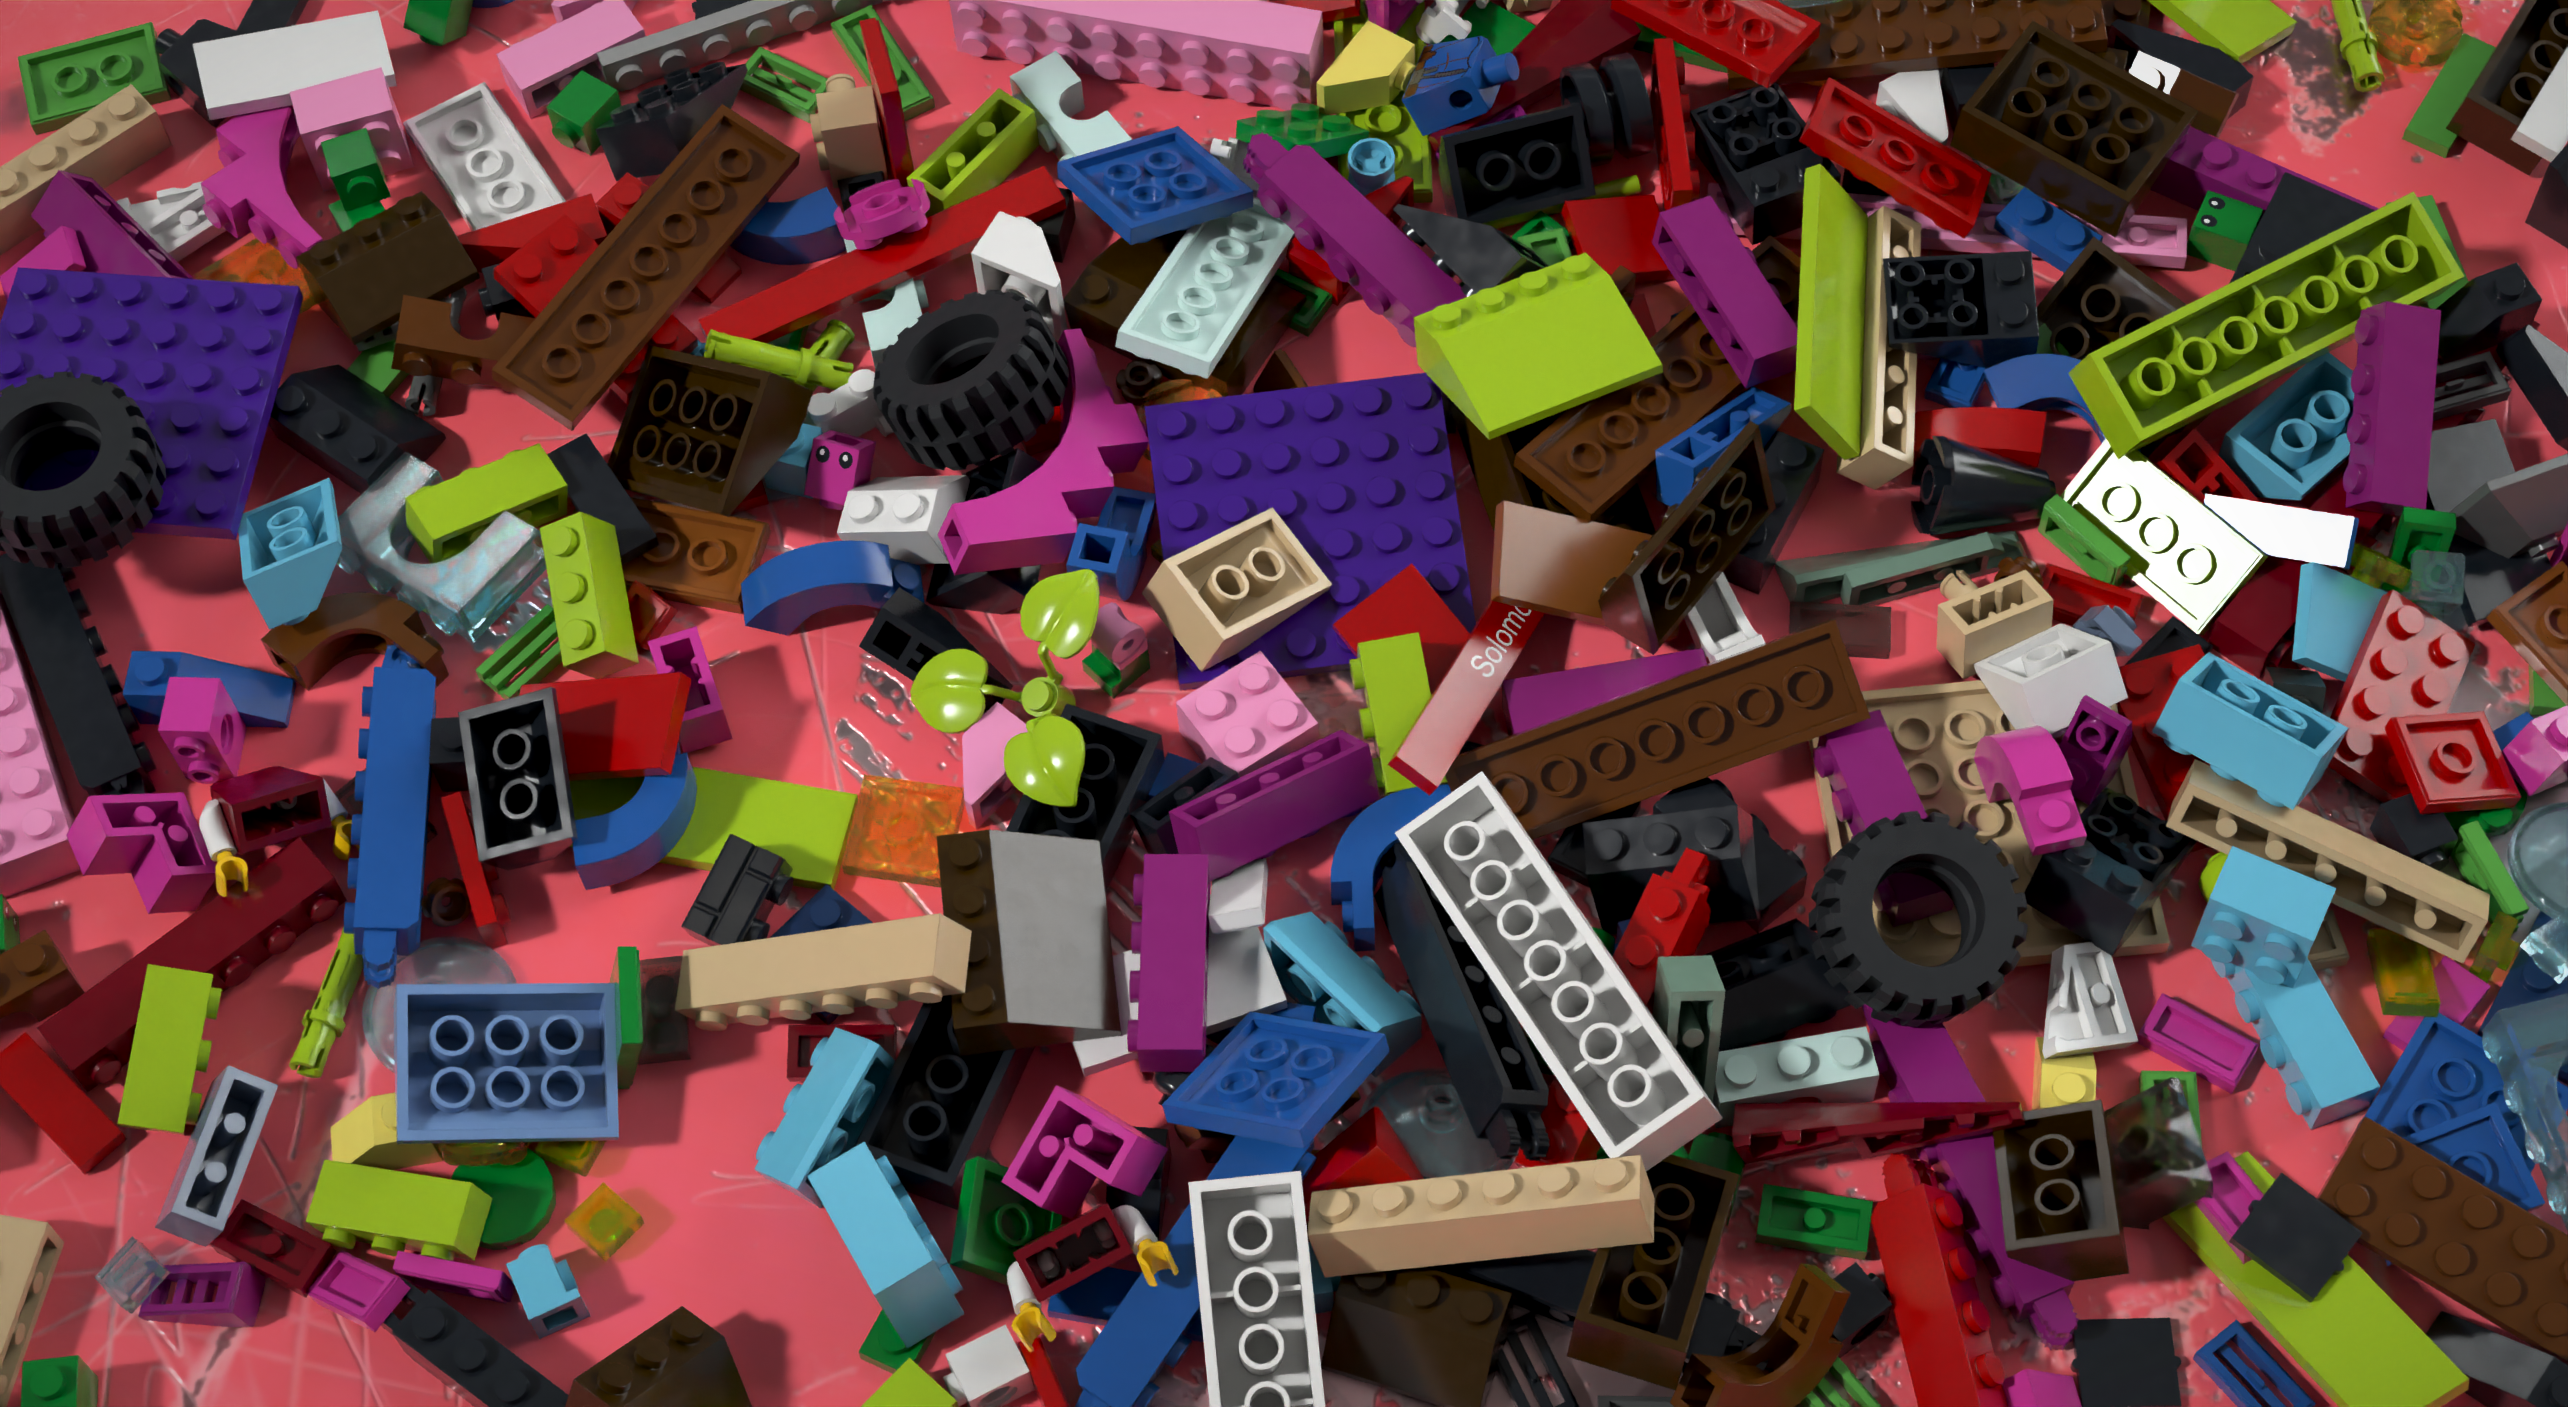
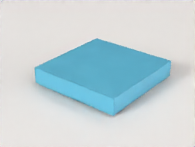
[2292,562,2388,682]

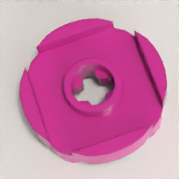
[834,179,931,250]

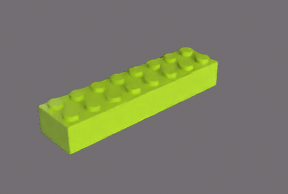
[2068,191,2464,459]

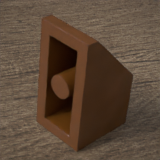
[2129,51,2239,138]

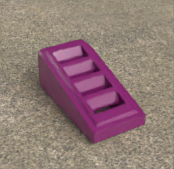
[138,1262,265,1327]

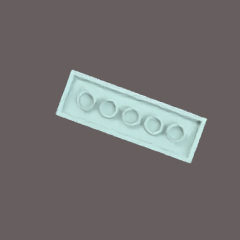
[1115,198,1295,379]

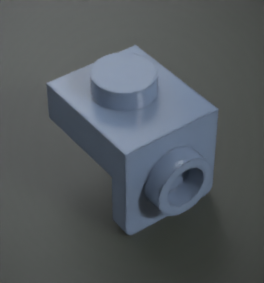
[2072,605,2143,657]

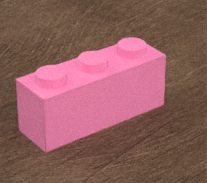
[496,0,645,119]

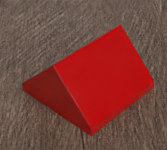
[1302,1106,1424,1223]

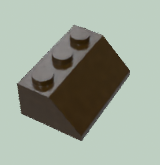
[296,191,480,345]
[1993,1100,2129,1281]
[1321,1267,1514,1407]
[565,1306,752,1407]

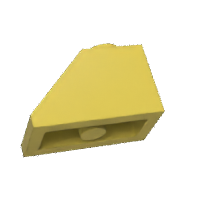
[1316,21,1416,115]
[2032,1037,2097,1110]
[331,1092,443,1170]

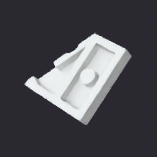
[116,181,226,262]
[2042,942,2138,1059]

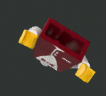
[199,766,360,897]
[1007,1202,1178,1352]

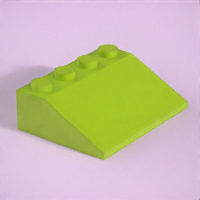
[1413,252,1663,440]

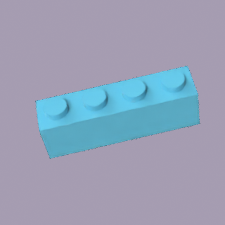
[2211,958,2380,1130]

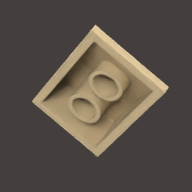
[1142,507,1332,672]

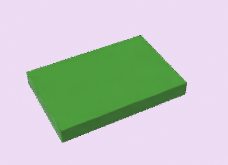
[18,22,171,135]

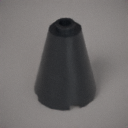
[1911,436,2056,535]

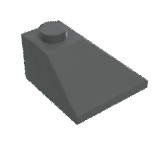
[2449,453,2568,559]

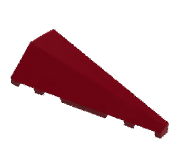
[1428,0,1641,152]
[1732,1102,2025,1164]

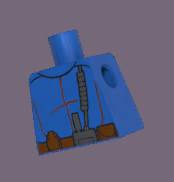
[1402,36,1519,136]

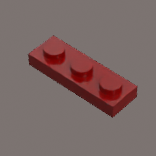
[441,791,512,951]

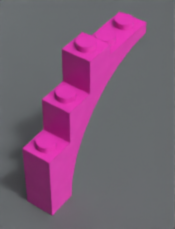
[201,105,323,269]
[938,328,1149,575]

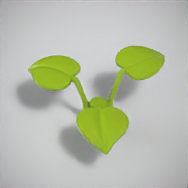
[910,569,1100,808]

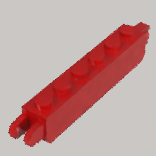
[1514,847,1711,1168]
[1871,1153,2008,1407]

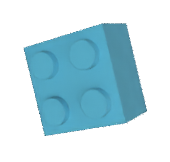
[2191,846,2336,988]

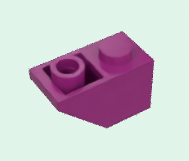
[2059,695,2133,805]

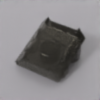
[2104,1077,2213,1230]

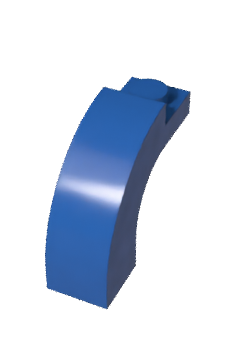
[730,187,846,265]
[1984,354,2141,452]
[1066,486,1157,601]
[741,540,925,636]
[573,740,697,890]
[1331,784,1452,951]

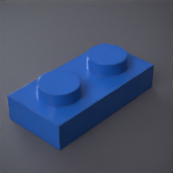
[1994,187,2103,273]

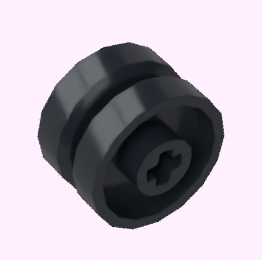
[1559,52,1654,168]

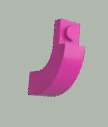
[1974,725,2087,856]

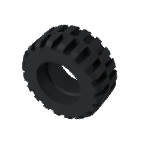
[873,290,1069,471]
[0,372,166,568]
[1809,811,2028,1027]

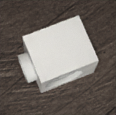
[943,1324,1034,1407]

